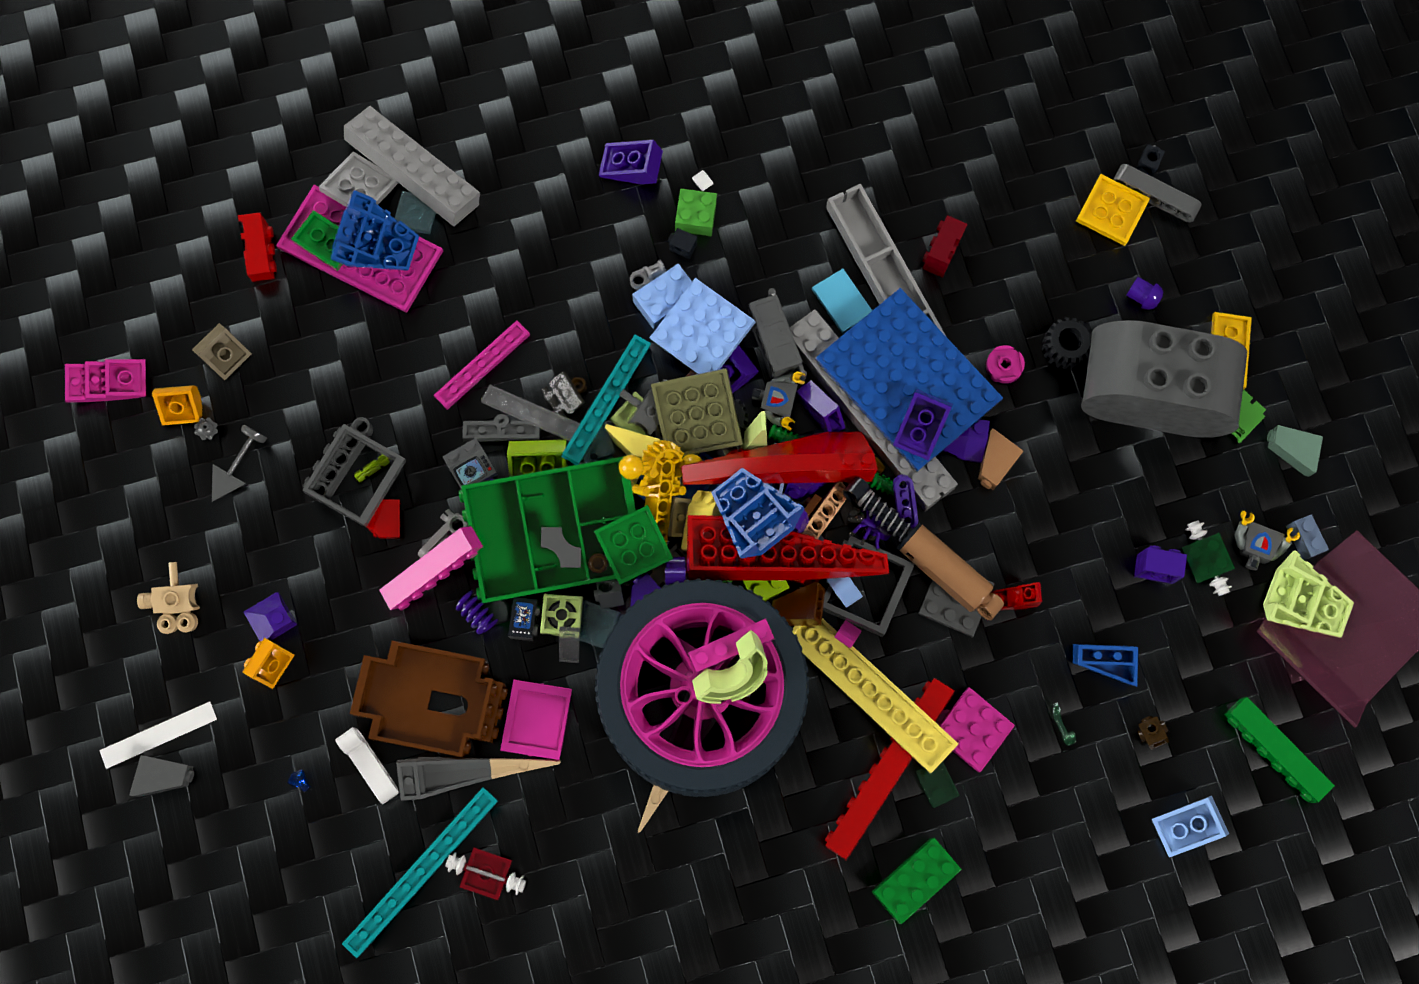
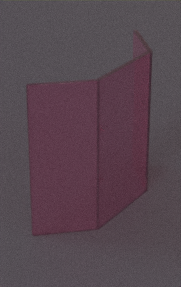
[1257,531,1419,728]

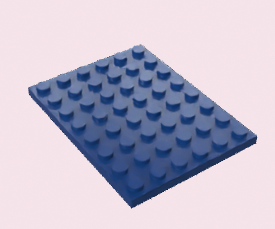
[815,288,1003,472]

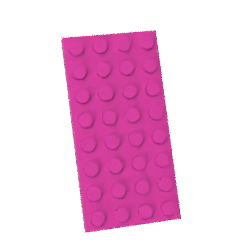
[276,185,443,313]

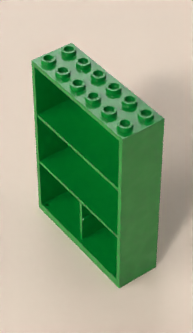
[459,457,647,603]

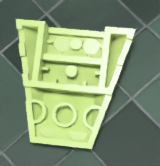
[1263,550,1354,638]

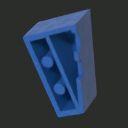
[1073,644,1138,687]

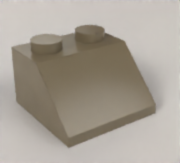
[192,323,251,380]

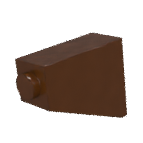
[772,582,825,626]

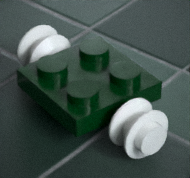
[1182,520,1235,596]

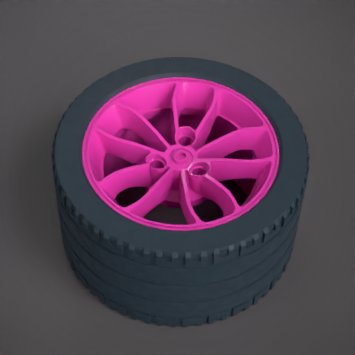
[595,578,809,797]

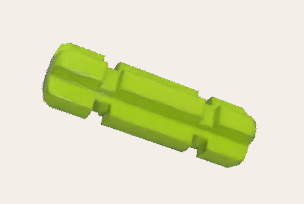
[354,455,390,482]

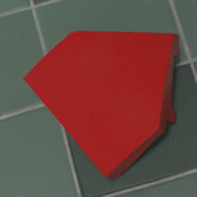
[367,499,400,539]

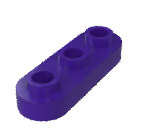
[893,474,918,529]

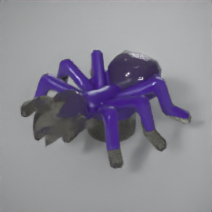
[847,507,893,551]

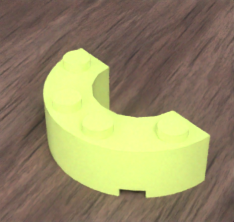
[692,630,768,704]

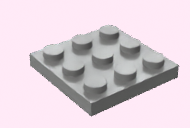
[319,152,398,207]

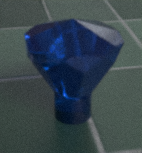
[287,769,310,792]

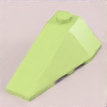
[741,411,768,450]

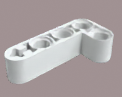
[335,727,400,804]

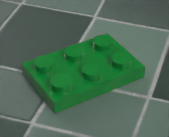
[291,210,343,271]

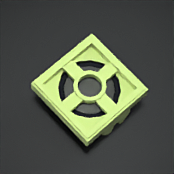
[540,594,583,637]

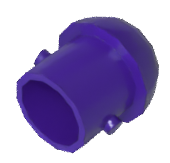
[1126,277,1163,310]

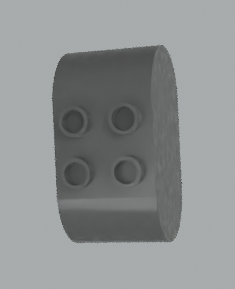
[1081,321,1247,437]

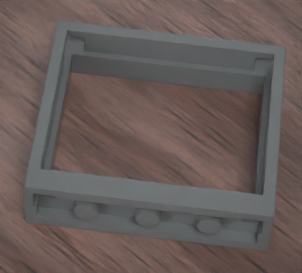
[302,424,406,527]
[823,536,915,637]

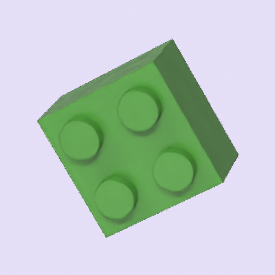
[675,189,717,236]

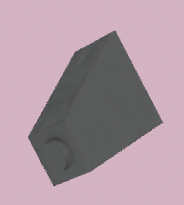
[129,755,194,797]

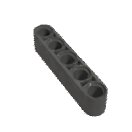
[1113,164,1202,222]
[314,417,373,502]

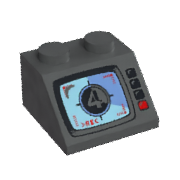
[443,438,498,490]

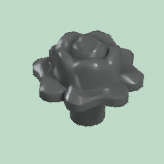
[194,418,218,440]

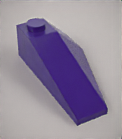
[943,419,990,463]

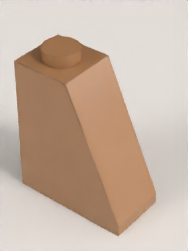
[978,428,1023,490]

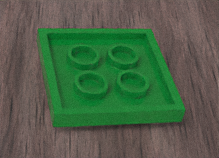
[594,505,673,585]

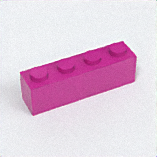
[688,619,775,673]

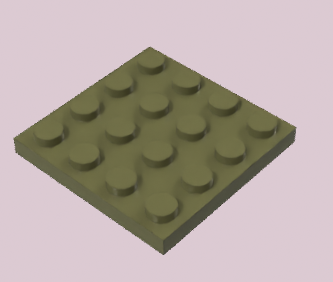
[651,368,743,456]

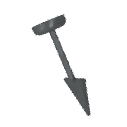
[212,425,267,502]

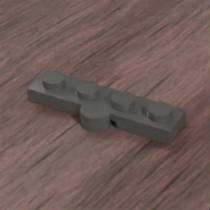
[462,414,540,442]

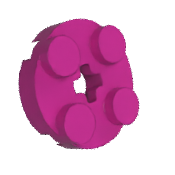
[986,345,1025,383]

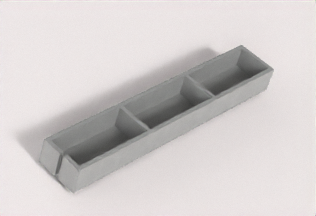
[826,184,946,336]
[790,310,958,512]

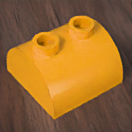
[152,385,202,425]
[242,637,294,689]

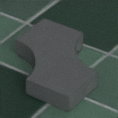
[541,527,581,568]

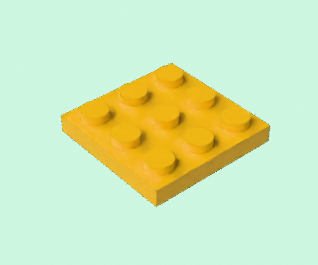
[1076,174,1150,246]

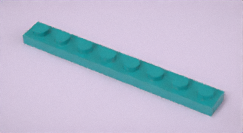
[561,335,651,465]

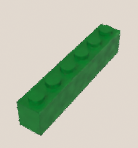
[1224,697,1335,803]

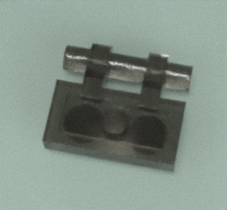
[541,372,585,422]

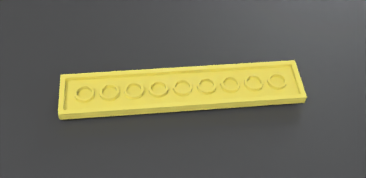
[792,618,958,774]

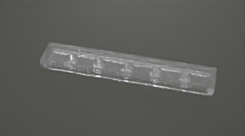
[481,385,580,441]

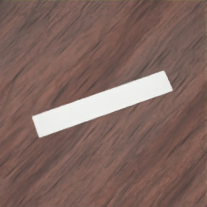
[99,702,217,769]

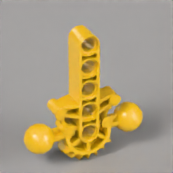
[619,440,702,544]

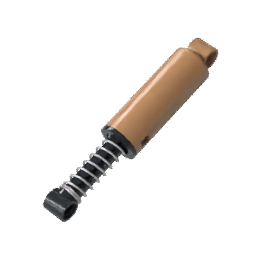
[843,477,1004,620]

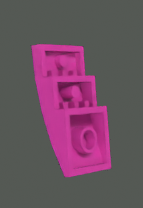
[65,359,146,402]

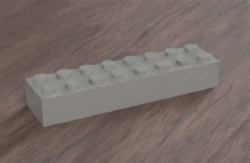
[344,106,480,226]

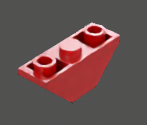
[991,582,1042,610]

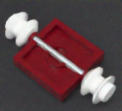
[445,847,526,900]

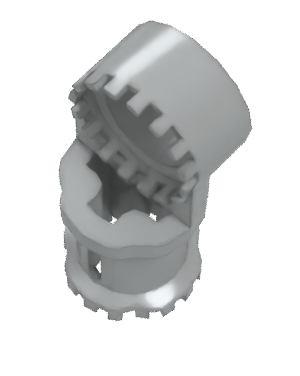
[630,260,666,290]

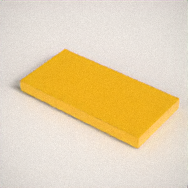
[1211,312,1252,389]

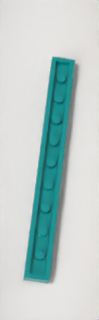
[342,787,498,958]

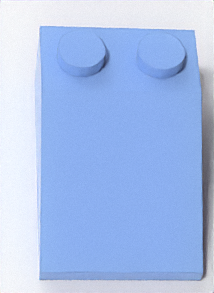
[1152,796,1229,857]

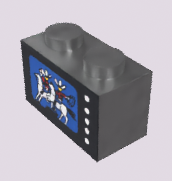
[508,597,541,641]

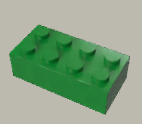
[871,838,962,924]

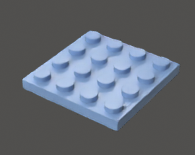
[649,278,756,374]

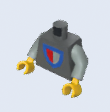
[752,372,805,431]
[1234,511,1300,570]

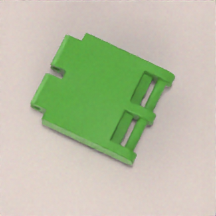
[1231,389,1266,443]

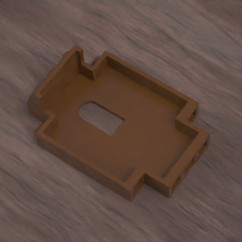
[350,641,508,758]

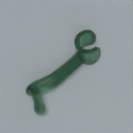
[1053,703,1076,746]

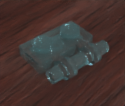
[573,422,615,463]

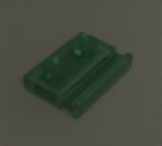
[915,762,960,808]

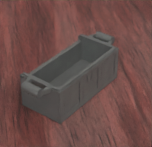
[748,288,807,381]

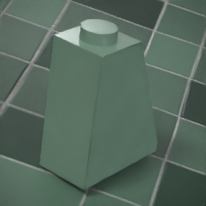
[1267,425,1323,477]

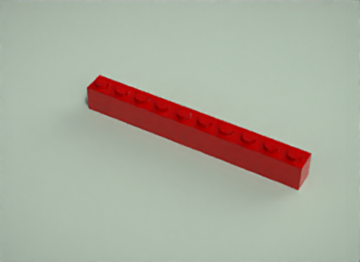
[825,678,954,861]

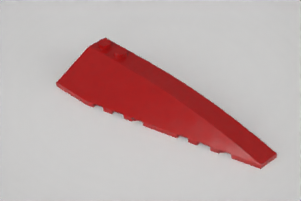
[681,432,878,485]
[687,515,889,581]

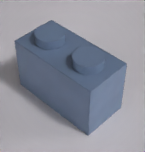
[1286,514,1329,560]

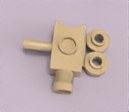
[137,562,200,634]

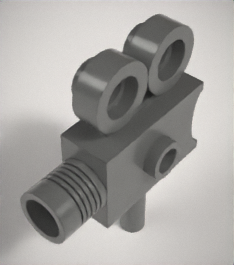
[619,379,667,440]

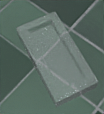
[559,627,580,663]

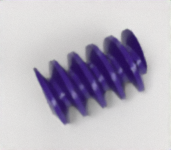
[456,590,498,634]

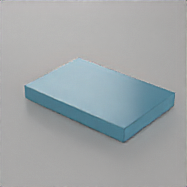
[812,269,872,334]

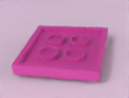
[939,687,1015,772]

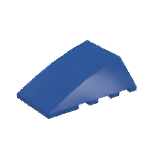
[711,468,804,559]

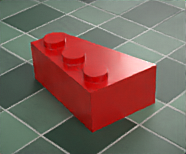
[238,213,277,282]

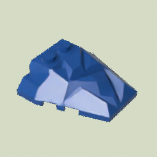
[331,190,419,271]

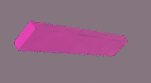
[434,320,530,410]

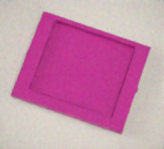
[500,680,572,760]

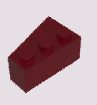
[922,215,967,278]

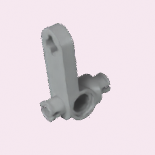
[418,509,468,558]

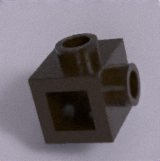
[1137,716,1169,750]

